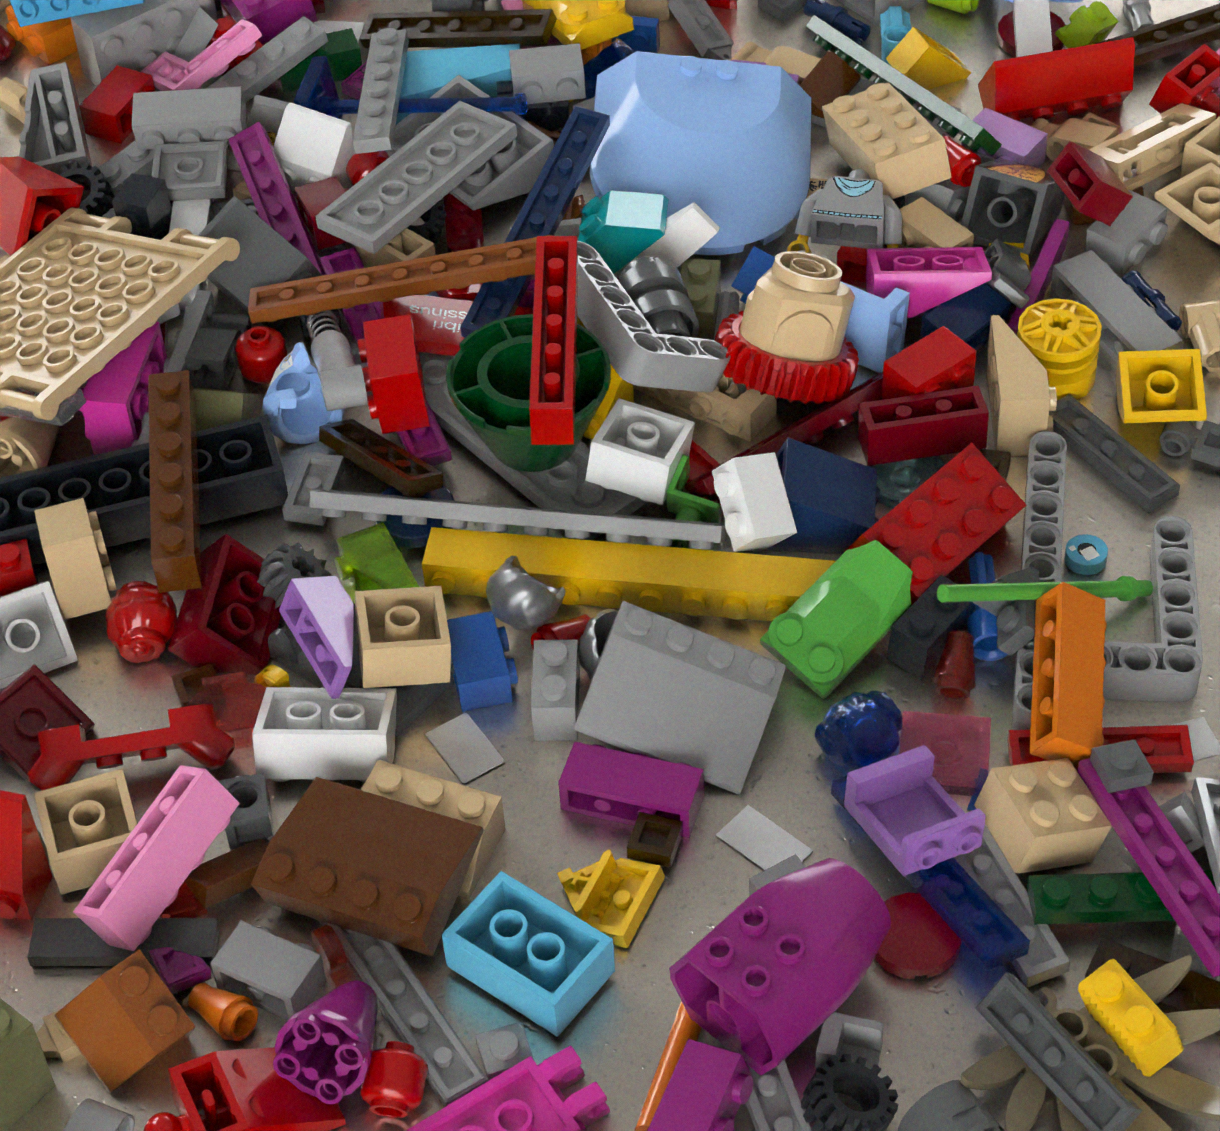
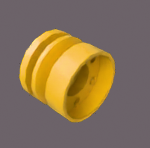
[1017,298,1102,401]

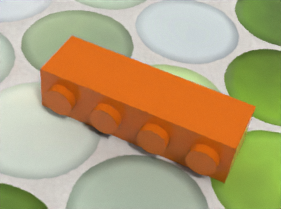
[1030,582,1107,769]

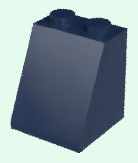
[764,438,880,554]

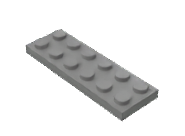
[315,101,517,254]

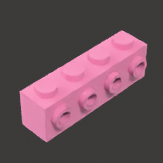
[73,765,240,951]

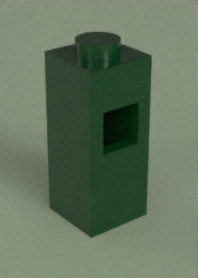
[276,28,362,94]

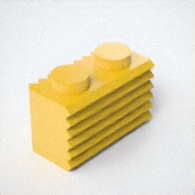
[1078,959,1184,1077]

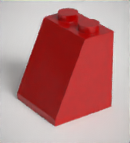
[0,156,84,256]

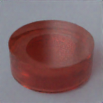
[311,924,347,974]

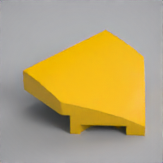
[557,849,665,948]

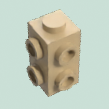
[898,197,974,248]

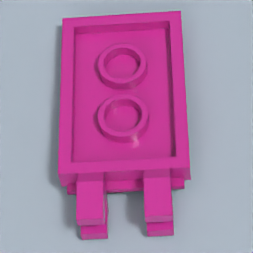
[406,1045,610,1131]

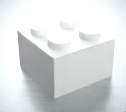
[585,398,695,505]

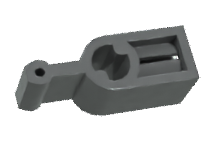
[984,238,1031,309]
[185,312,252,390]

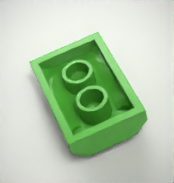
[760,540,913,700]

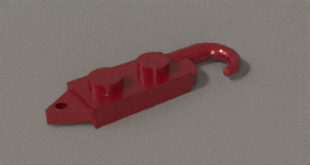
[443,193,484,253]

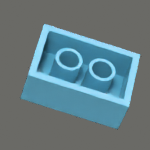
[442,871,615,1037]

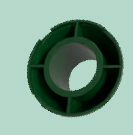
[446,314,611,472]

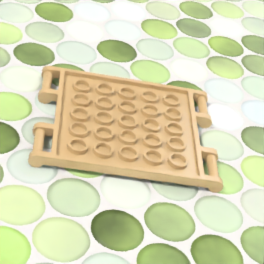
[0,208,240,420]

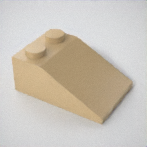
[986,315,1057,457]

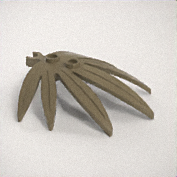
[960,955,1220,1131]

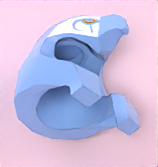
[262,342,345,445]

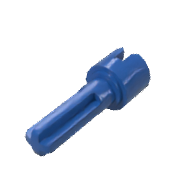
[967,552,1008,661]

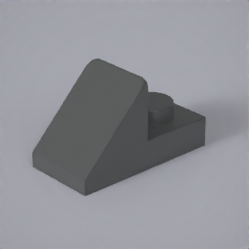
[973,567,1039,656]

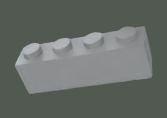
[1050,250,1183,362]

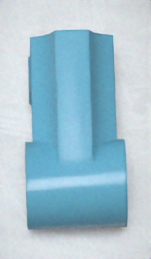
[880,6,911,66]

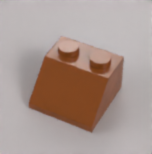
[54,949,196,1094]

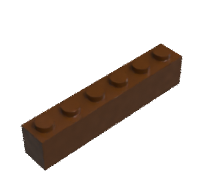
[148,370,202,593]

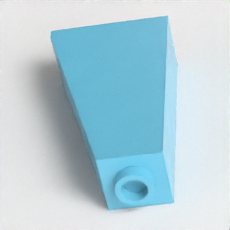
[396,43,521,125]

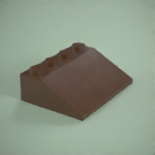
[251,777,484,956]

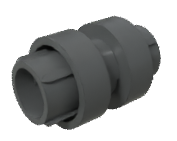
[618,257,699,338]

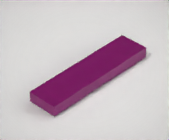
[1008,219,1070,335]

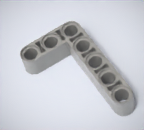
[577,241,731,393]
[1103,516,1203,702]

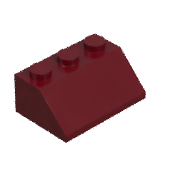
[168,534,281,675]

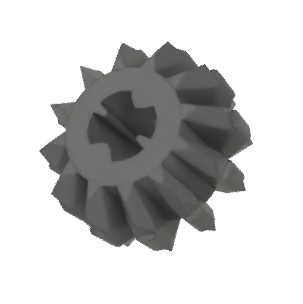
[257,542,332,608]

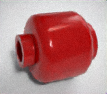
[235,326,288,384]
[360,1041,428,1118]

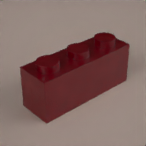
[858,385,989,466]

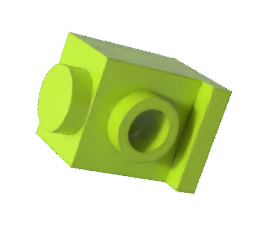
[1055,1,1119,48]

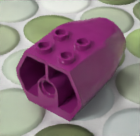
[669,858,891,1076]

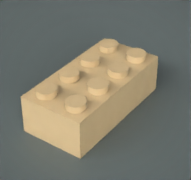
[822,82,952,199]

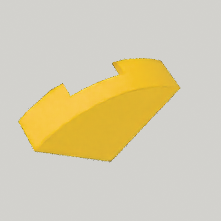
[254,665,291,695]

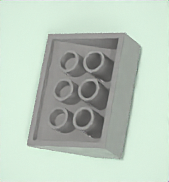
[391,75,554,210]
[573,601,786,795]

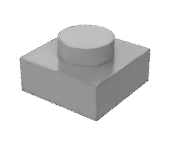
[475,1022,534,1081]

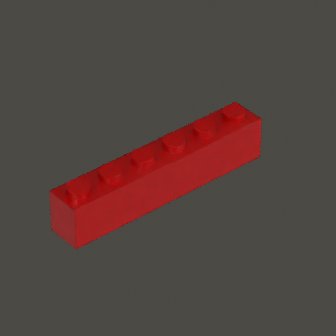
[529,236,579,445]

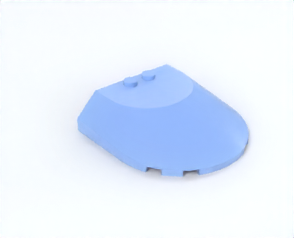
[590,51,811,255]

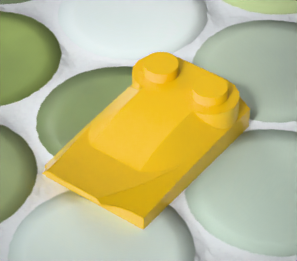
[522,0,634,50]

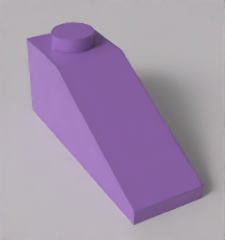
[279,576,354,699]

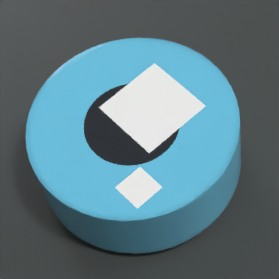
[1064,534,1108,575]

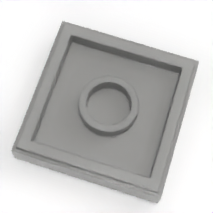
[151,141,229,201]

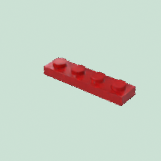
[1007,725,1194,773]

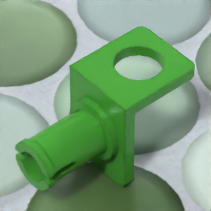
[666,455,721,549]

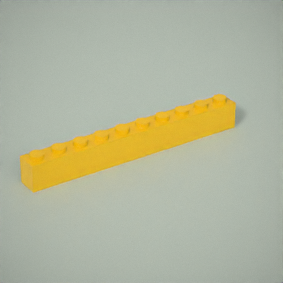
[422,527,835,622]

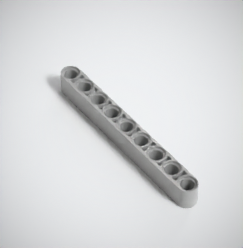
[1012,431,1067,730]

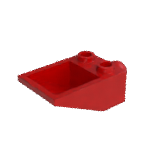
[144,1047,346,1131]

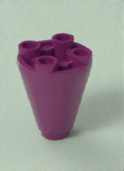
[273,981,378,1104]

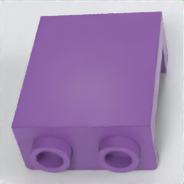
[844,745,986,876]

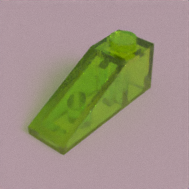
[334,522,419,591]

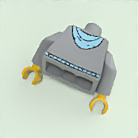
[787,169,902,254]

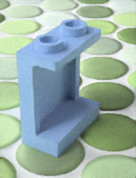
[840,281,910,373]

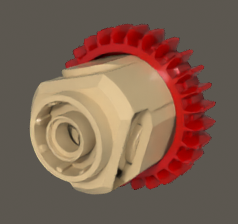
[714,251,859,404]

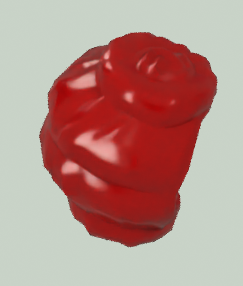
[105,581,178,663]

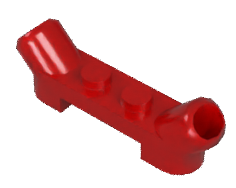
[28,704,235,791]

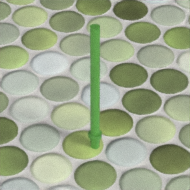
[937,576,1153,602]

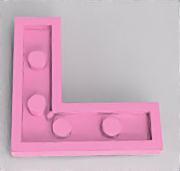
[140,19,263,91]

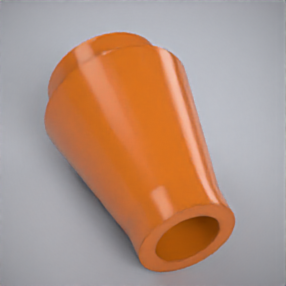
[188,983,258,1041]

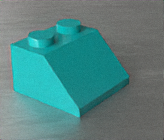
[578,190,669,274]

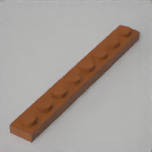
[248,234,552,324]

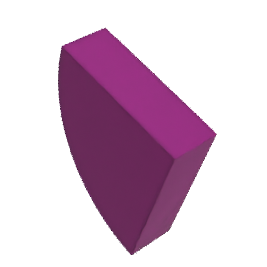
[149,947,212,994]

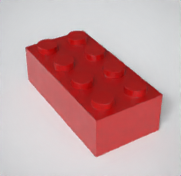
[844,443,1027,605]

